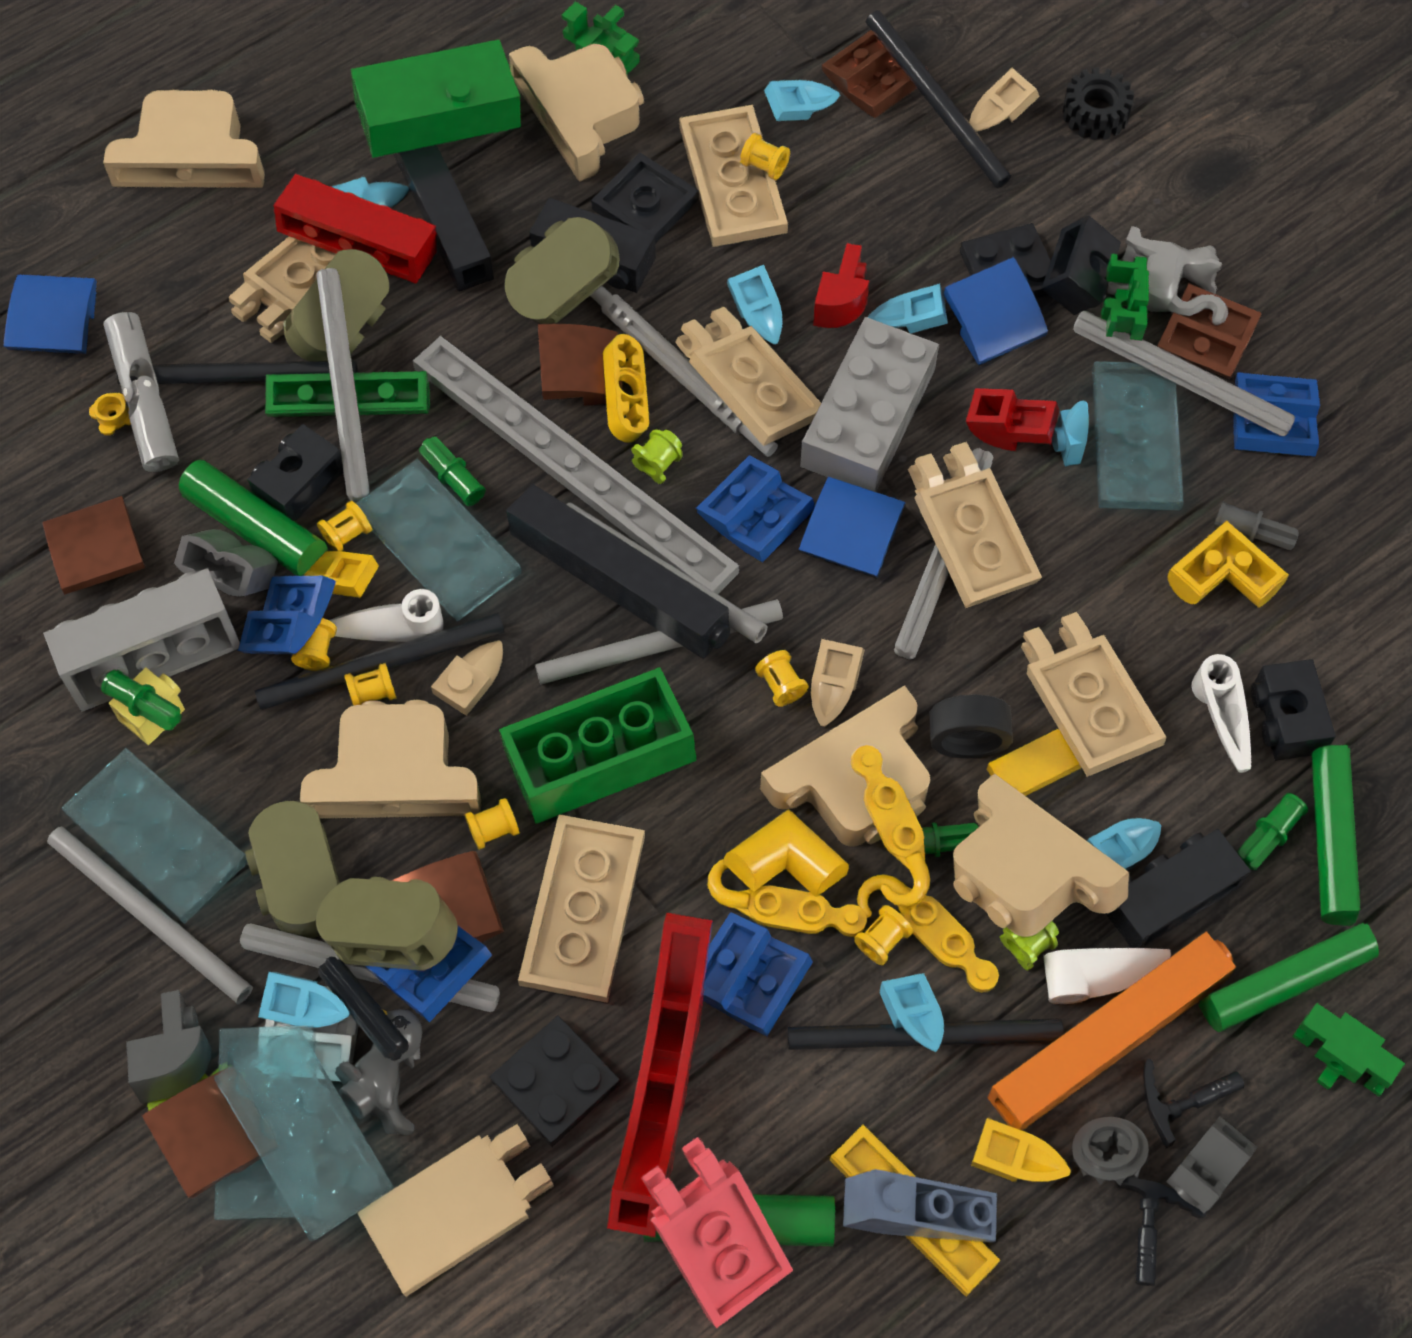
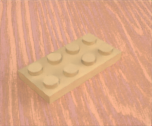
[680,105,788,247]
[518,815,645,1003]

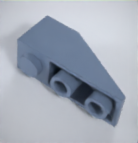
[843,1169,997,1242]

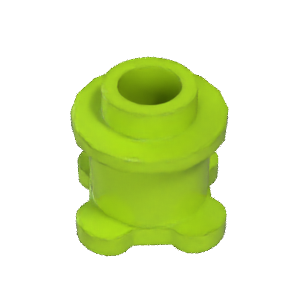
[631,429,683,484]
[1000,921,1059,971]

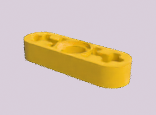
[603,334,649,443]

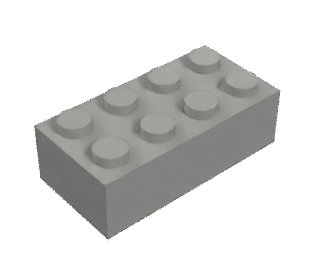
[800,317,939,492]
[43,568,240,712]

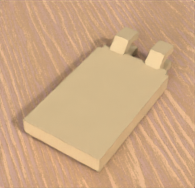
[229,236,336,343]
[675,307,821,446]
[908,442,1042,608]
[1021,612,1166,777]
[357,1124,554,1297]

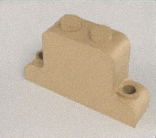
[509,44,644,182]
[103,90,265,188]
[760,685,930,847]
[300,700,481,818]
[953,774,1129,937]

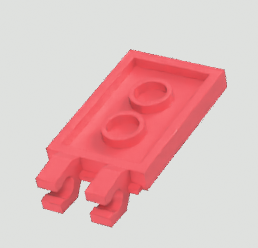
[641,1137,793,1329]

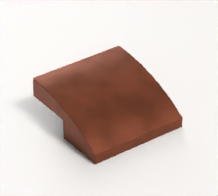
[822,30,927,118]
[1157,284,1262,379]
[538,324,623,406]
[42,496,145,595]
[392,851,504,943]
[142,1066,279,1199]

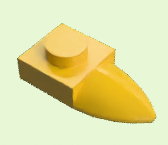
[303,551,379,598]
[971,1118,1071,1182]

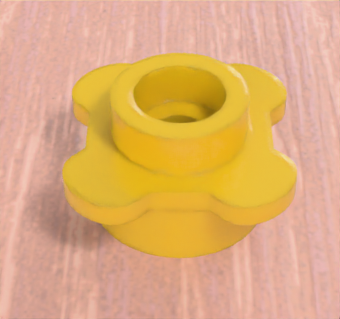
[89,393,131,435]

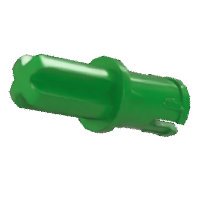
[419,436,486,506]
[101,669,182,730]
[1237,793,1308,870]
[895,822,979,858]

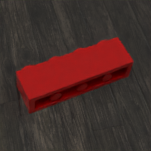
[273,174,437,284]

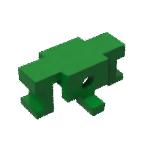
[562,1,640,75]
[1101,254,1149,341]
[1292,1003,1405,1096]

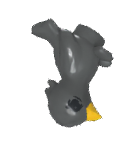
[335,1009,422,1135]

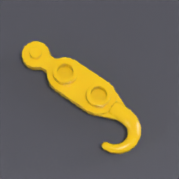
[851,745,930,907]
[707,859,867,937]
[857,874,999,993]

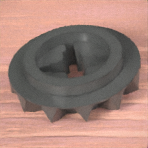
[1072,1117,1149,1186]

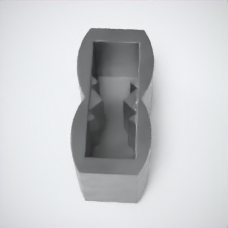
[174,529,278,596]

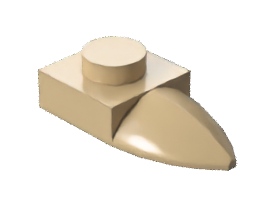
[969,68,1039,131]
[811,639,865,727]
[431,640,503,716]

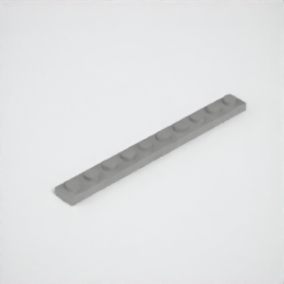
[413,336,739,594]

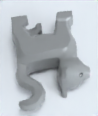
[1107,226,1228,326]

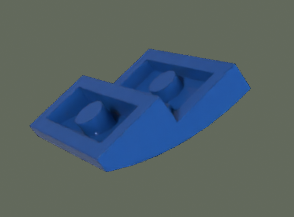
[943,257,1048,365]
[4,275,97,354]
[1234,372,1320,457]
[696,455,815,563]
[799,476,906,578]
[238,575,336,654]
[703,912,813,1037]
[364,926,492,1023]

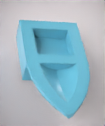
[764,80,840,121]
[333,177,409,208]
[727,265,782,345]
[867,284,948,333]
[1052,400,1089,466]
[1087,818,1161,871]
[258,972,350,1028]
[879,973,944,1052]

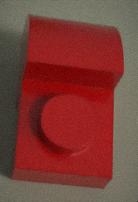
[813,243,869,328]
[966,388,1060,451]

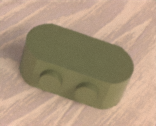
[505,217,619,324]
[283,249,389,361]
[245,801,340,938]
[316,877,458,971]

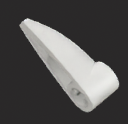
[329,589,444,642]
[1192,654,1251,773]
[1043,948,1171,1004]

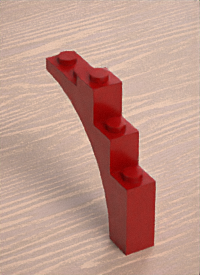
[607,913,713,1237]

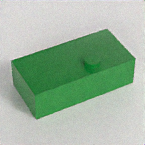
[351,39,521,158]
[499,667,697,824]

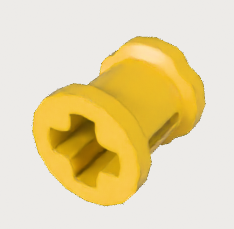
[740,133,790,180]
[317,500,372,551]
[291,618,337,671]
[755,650,809,707]
[344,663,397,706]
[464,798,520,850]
[854,905,913,966]

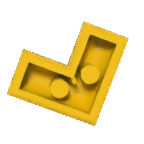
[1168,520,1289,607]
[723,809,849,897]

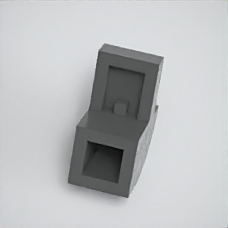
[126,990,212,1104]
[1167,1116,1257,1213]

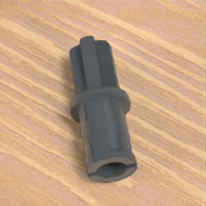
[1214,502,1299,550]

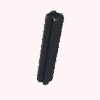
[318,956,409,1061]

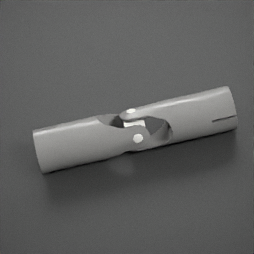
[103,312,179,472]

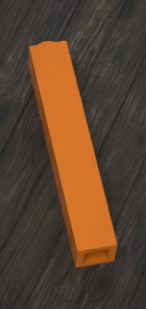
[988,931,1236,1131]

